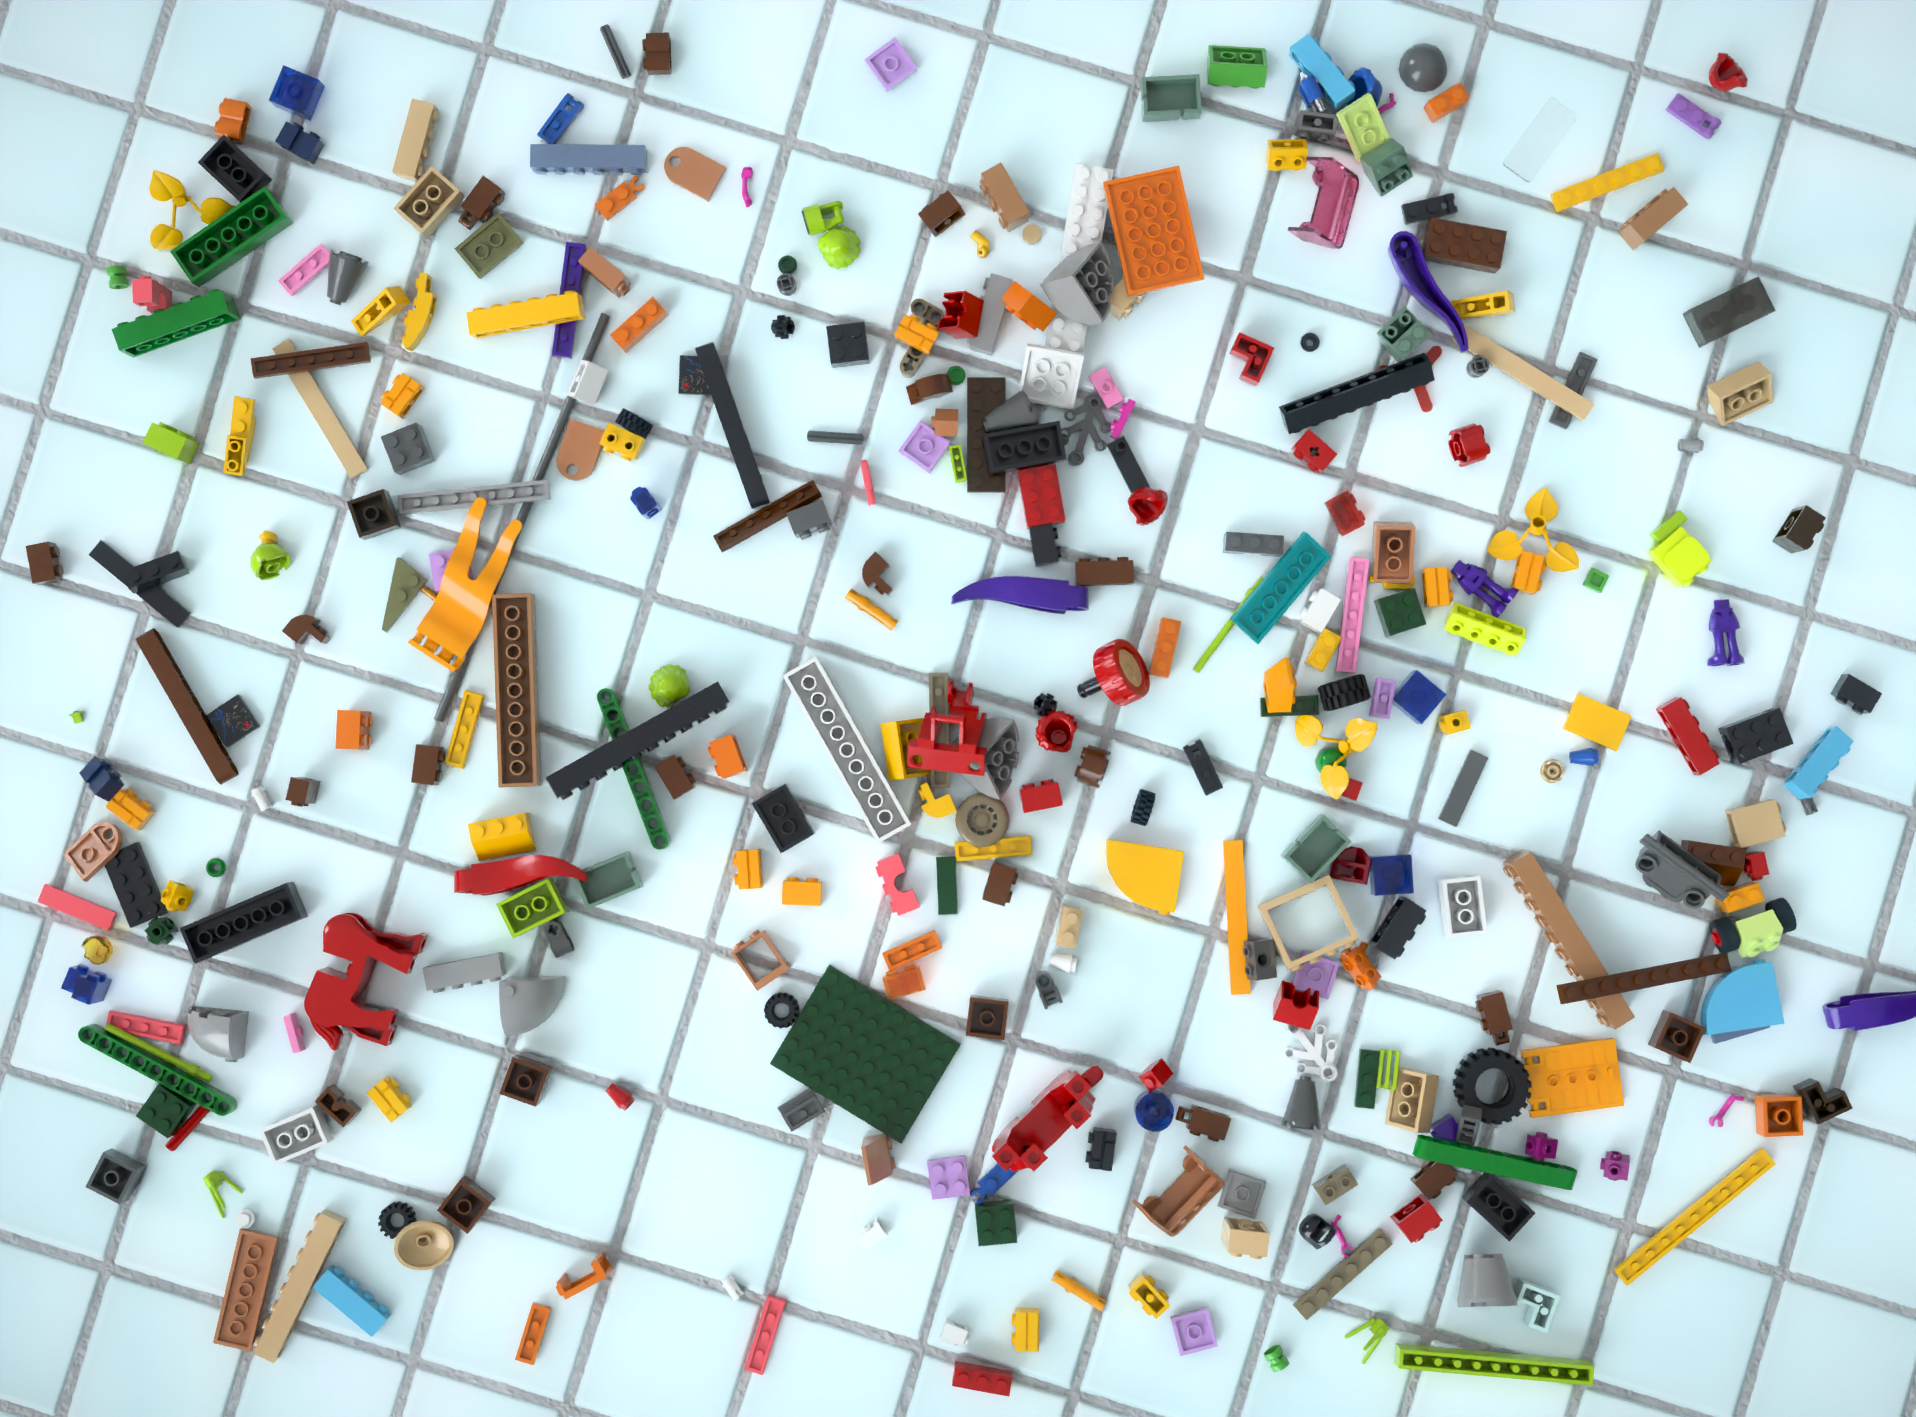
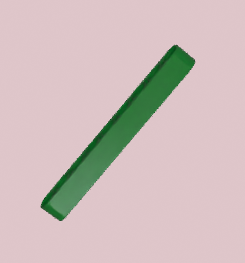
[597,688,671,850]
[78,1024,237,1116]
[1412,1135,1578,1190]

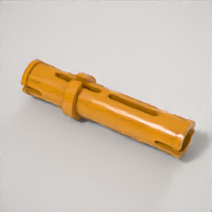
[845,588,898,631]
[1051,1270,1106,1311]

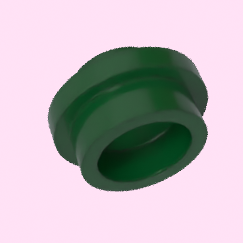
[778,255,797,274]

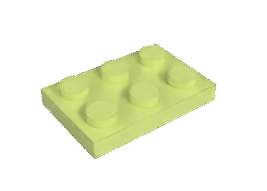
[1336,93,1390,164]

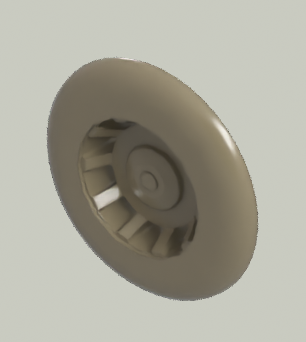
[955,793,1009,847]

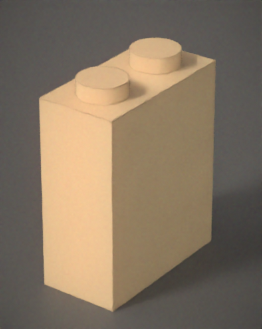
[1725,799,1786,848]
[1054,904,1083,949]

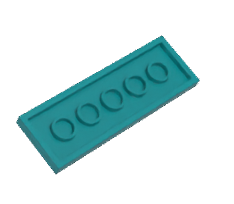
[1230,531,1332,644]

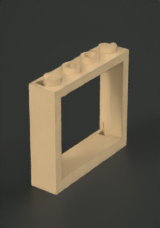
[1258,875,1359,972]

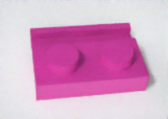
[1110,399,1136,440]

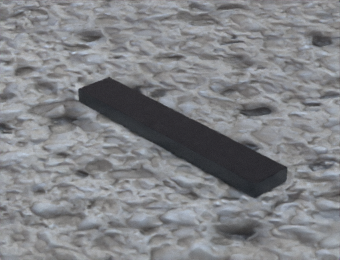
[89,540,191,628]

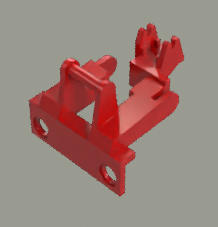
[908,680,987,776]

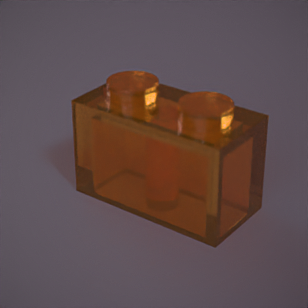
[882,964,926,1000]

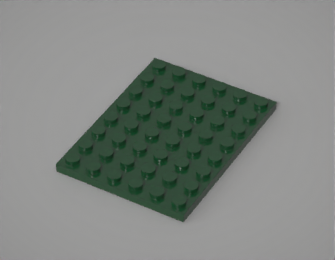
[770,964,961,1144]

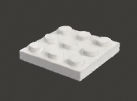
[1019,343,1084,409]

